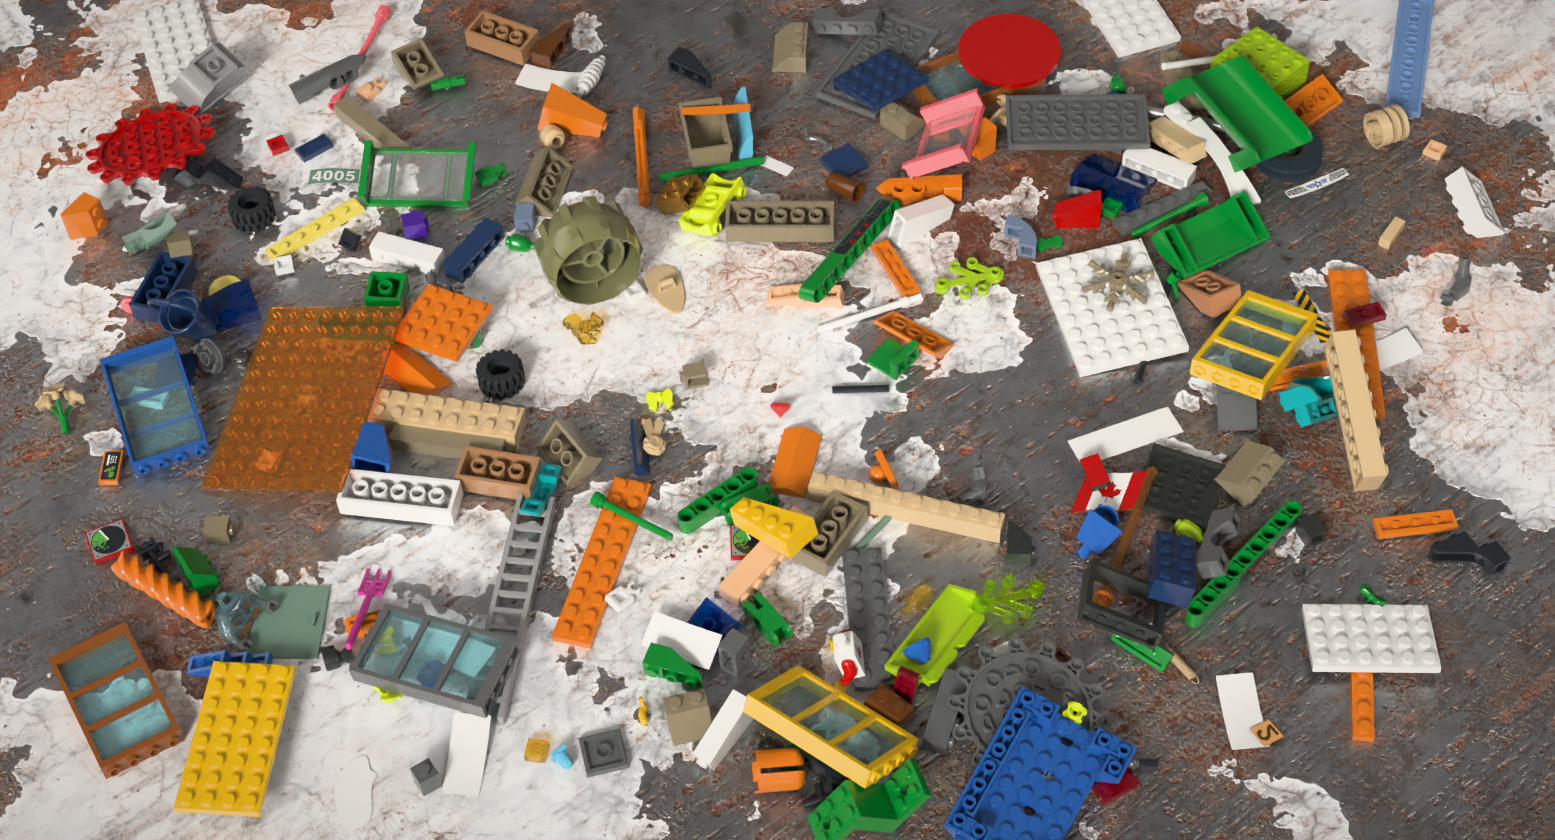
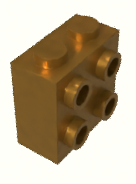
[655,174,706,215]

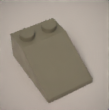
[391,38,444,90]

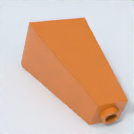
[537,83,608,137]

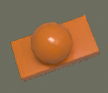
[869,450,899,490]

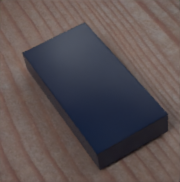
[294,134,334,163]

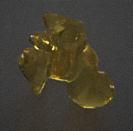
[562,312,604,345]

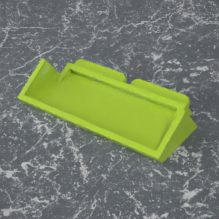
[884,584,985,687]

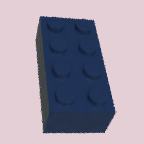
[129,251,198,324]
[1148,529,1196,608]

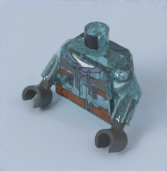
[214,591,278,652]

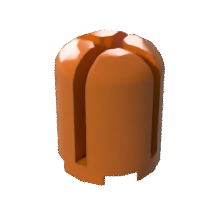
[751,748,805,794]

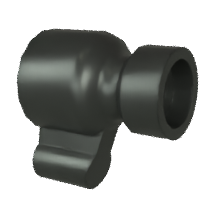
[320,645,354,671]

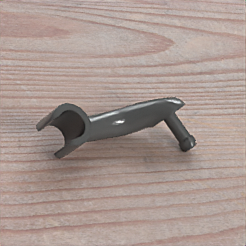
[802,126,834,154]

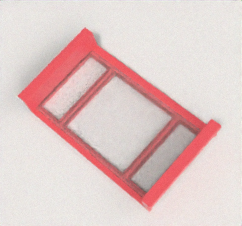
[902,88,985,180]

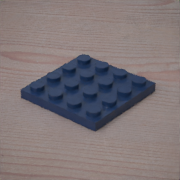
[832,50,929,112]

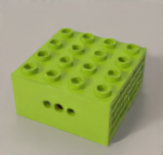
[1210,26,1310,101]

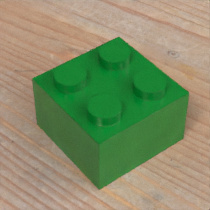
[363,271,410,315]

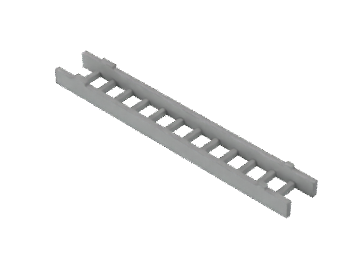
[463,494,556,725]

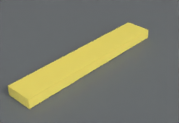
[264,197,365,262]

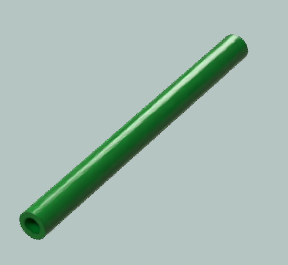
[659,156,764,182]

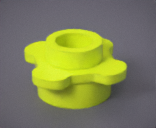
[1062,701,1087,725]

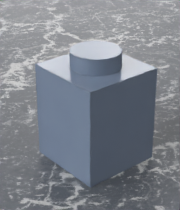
[514,203,536,231]

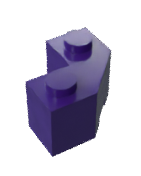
[401,210,430,239]

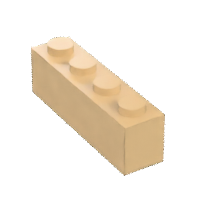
[1148,116,1206,164]

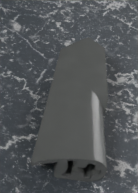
[288,55,366,105]

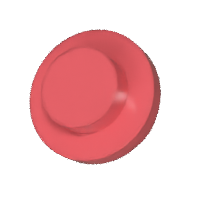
[121,296,133,313]

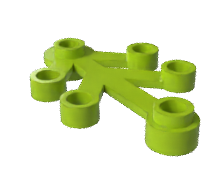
[935,257,1004,300]

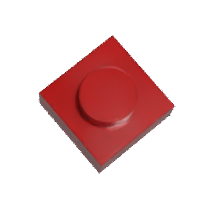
[266,135,289,156]

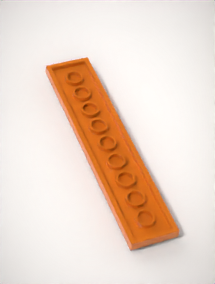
[1327,269,1386,419]
[552,476,652,649]

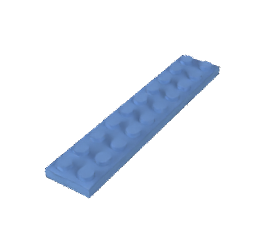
[1385,0,1434,118]

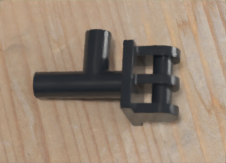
[135,537,172,574]
[802,780,844,809]

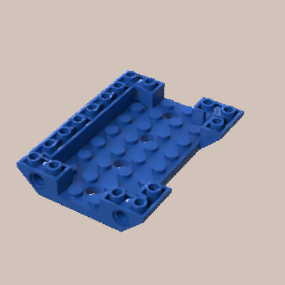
[944,686,1137,840]

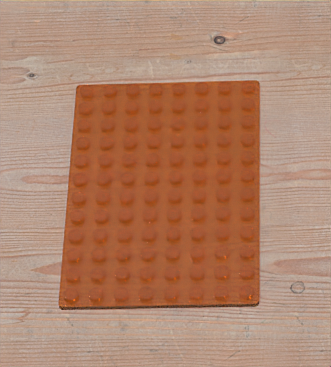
[202,306,404,493]

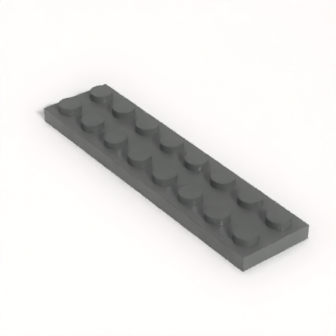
[842,547,896,691]

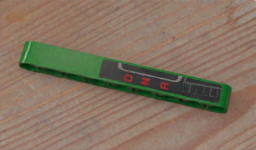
[798,198,900,303]
[1185,501,1302,627]

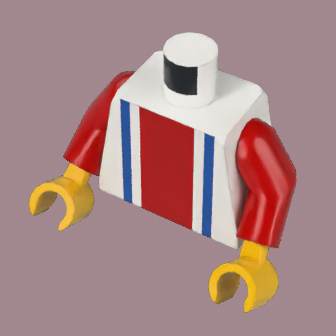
[828,629,865,693]

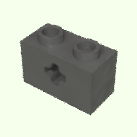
[718,628,751,677]

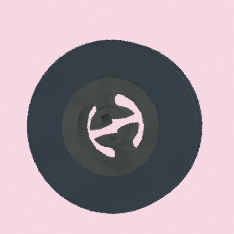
[1256,129,1323,182]

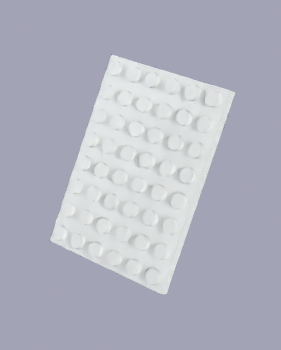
[1036,238,1189,377]

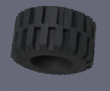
[227,186,276,233]
[476,349,525,400]

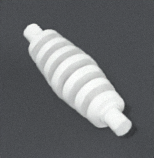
[575,55,606,98]

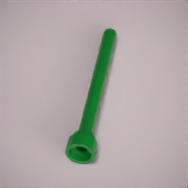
[1131,192,1209,237]
[590,491,673,540]

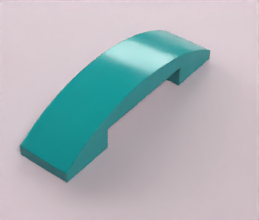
[520,463,562,516]

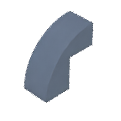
[1004,215,1037,259]

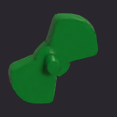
[1037,235,1063,252]
[1359,584,1387,606]

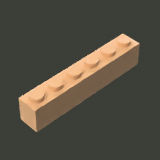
[719,505,811,608]

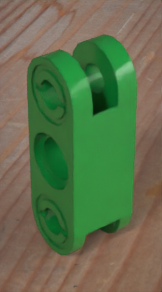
[719,484,780,526]
[741,592,793,647]

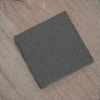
[578,729,629,778]

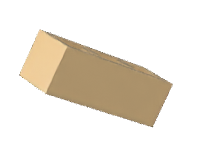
[1378,217,1405,250]

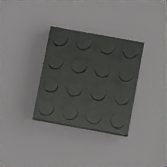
[1135,443,1226,530]

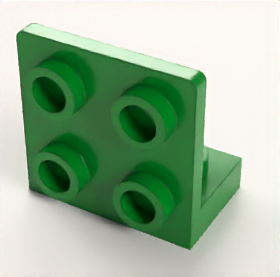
[867,338,919,380]

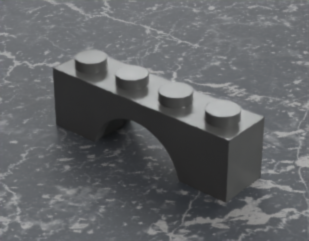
[811,8,883,35]
[1196,507,1242,579]

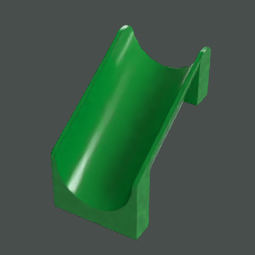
[1162,55,1313,173]

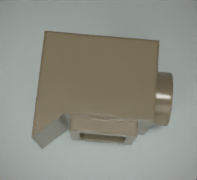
[679,358,708,390]

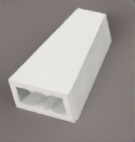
[887,195,955,249]
[693,689,754,770]

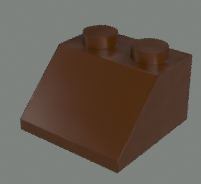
[854,683,914,748]

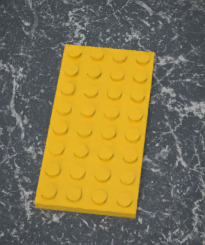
[174,661,296,817]

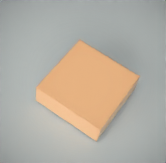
[1423,139,1447,161]

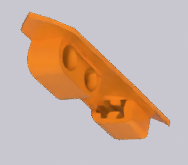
[876,174,962,205]

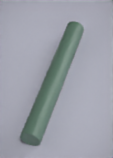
[852,515,892,549]

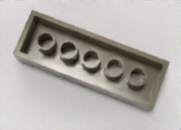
[725,201,835,242]

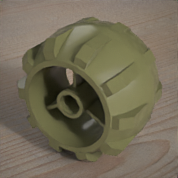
[534,196,644,305]

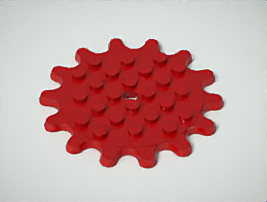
[85,103,215,186]

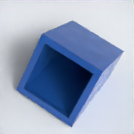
[351,421,391,473]

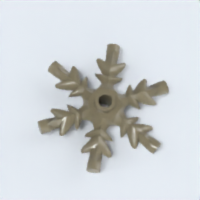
[1081,252,1155,312]

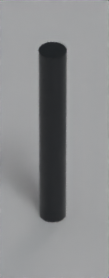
[832,385,889,394]

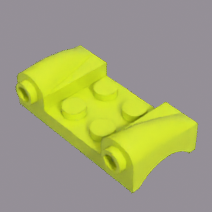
[678,173,747,237]

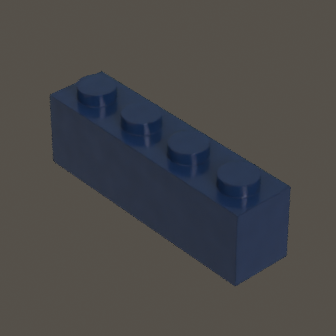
[443,217,505,284]

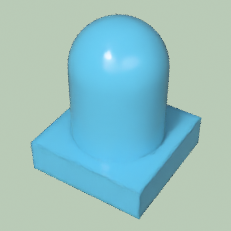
[551,743,573,769]

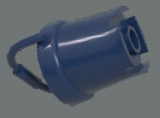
[147,289,220,342]

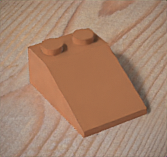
[1177,269,1242,317]

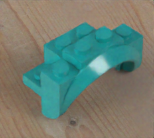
[1279,376,1338,428]

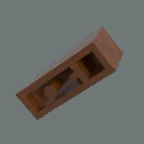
[530,24,572,69]

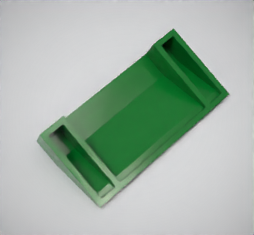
[1151,191,1271,279]

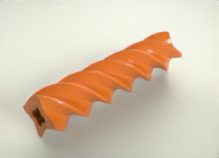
[111,550,219,629]

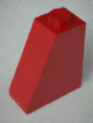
[1052,190,1102,229]

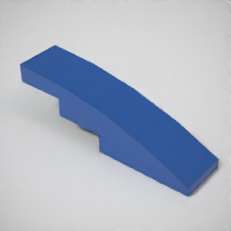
[186,650,274,677]

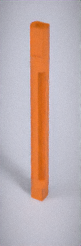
[633,106,651,208]

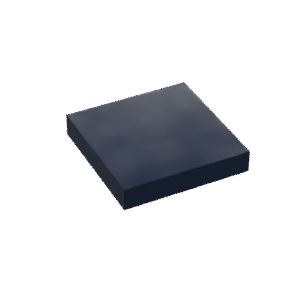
[820,143,869,177]

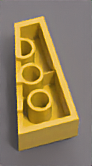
[730,497,818,559]

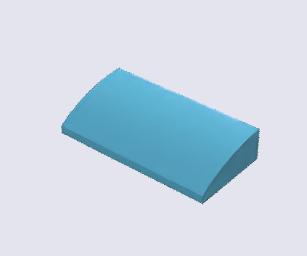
[732,87,753,160]

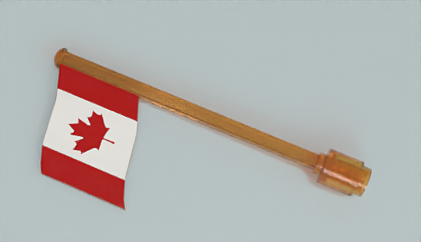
[1071,467,1158,614]

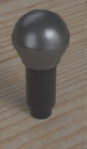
[1128,756,1158,770]

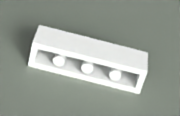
[1122,148,1197,190]
[369,232,445,274]

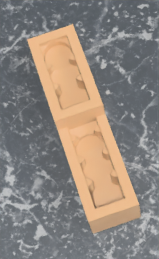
[767,284,845,308]

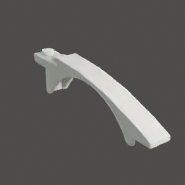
[1164,101,1261,205]

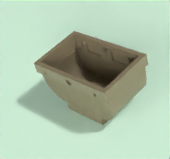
[678,97,733,169]

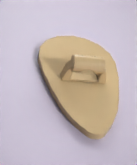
[644,265,685,314]

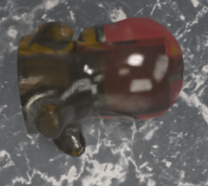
[749,729,785,757]

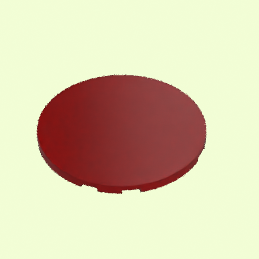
[958,14,1061,89]

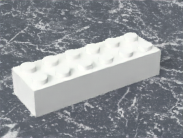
[336,469,463,526]

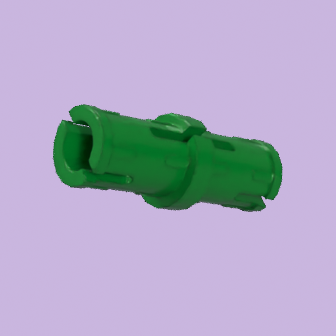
[431,74,466,91]

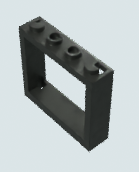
[1077,559,1166,650]

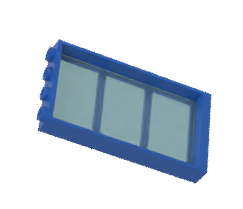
[100,336,211,476]

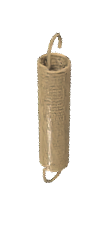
[1163,644,1199,684]

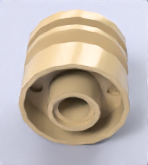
[1363,104,1410,148]

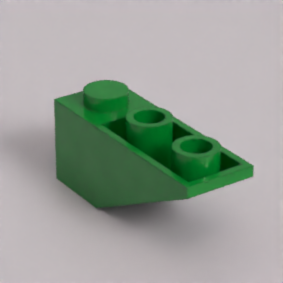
[642,642,703,689]

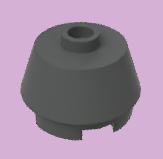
[193,338,231,374]

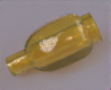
[901,583,933,615]

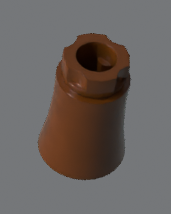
[825,172,866,205]

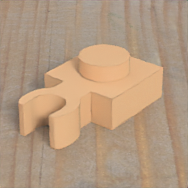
[356,77,386,103]

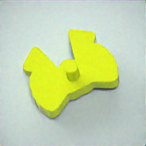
[646,388,673,412]
[372,686,402,704]

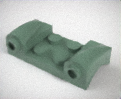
[122,212,177,254]

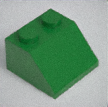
[172,547,220,598]

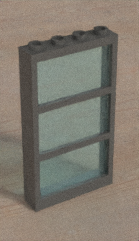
[348,603,521,719]

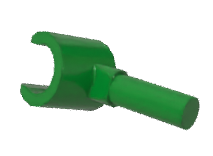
[1166,272,1181,299]

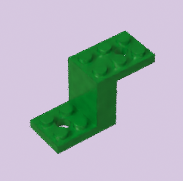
[807,759,932,840]

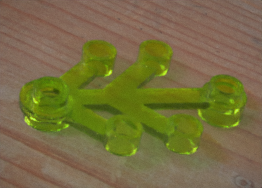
[971,575,1045,624]

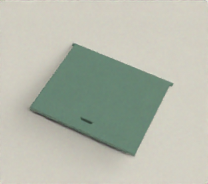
[247,584,330,659]

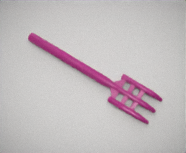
[345,568,391,650]

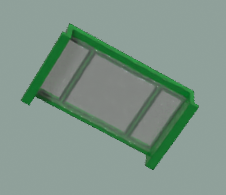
[358,140,476,209]

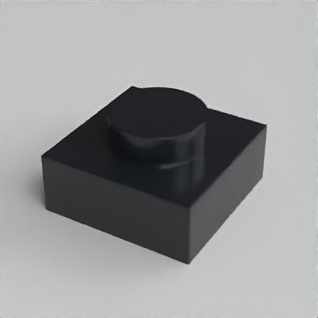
[338,228,362,252]

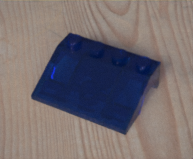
[1070,154,1158,213]

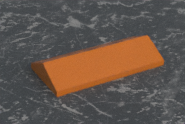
[1285,74,1344,127]
[873,310,954,359]
[375,343,452,396]
[768,426,822,499]

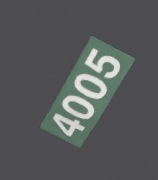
[308,168,360,184]

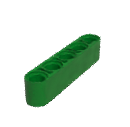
[677,467,758,534]

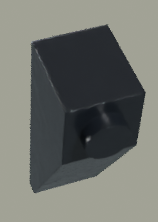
[667,46,712,89]

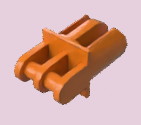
[343,610,380,639]

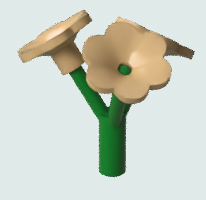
[35,383,86,434]

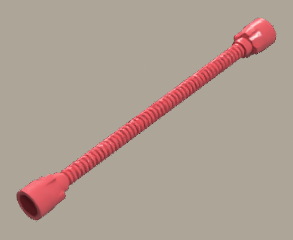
[328,5,392,112]

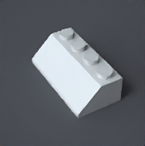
[1445,166,1505,238]

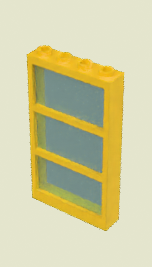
[1190,290,1318,400]
[743,665,919,788]

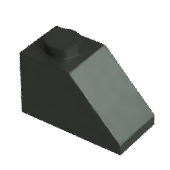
[1006,521,1036,566]

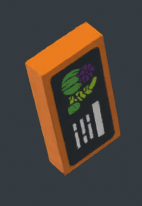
[98,450,125,485]

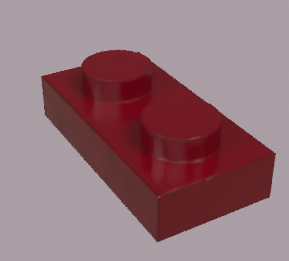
[1343,302,1387,329]
[893,666,920,706]
[1092,767,1140,806]

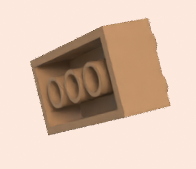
[465,10,540,66]
[454,446,542,500]

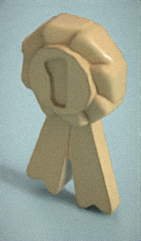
[641,418,666,456]

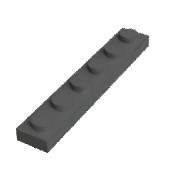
[1113,180,1213,236]

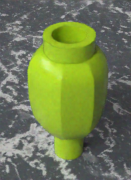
[1173,519,1204,544]

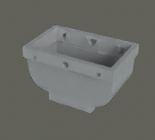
[169,42,249,116]

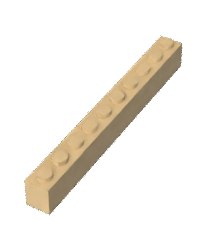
[808,471,1005,543]

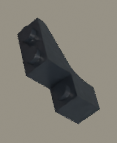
[173,157,244,192]
[1427,530,1511,577]

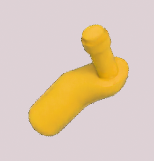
[638,696,648,725]

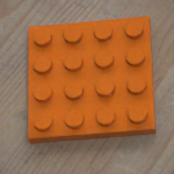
[391,284,494,362]

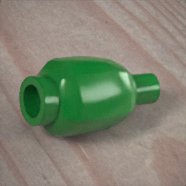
[1109,73,1127,94]
[505,233,535,252]

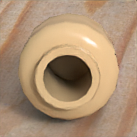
[540,124,565,150]

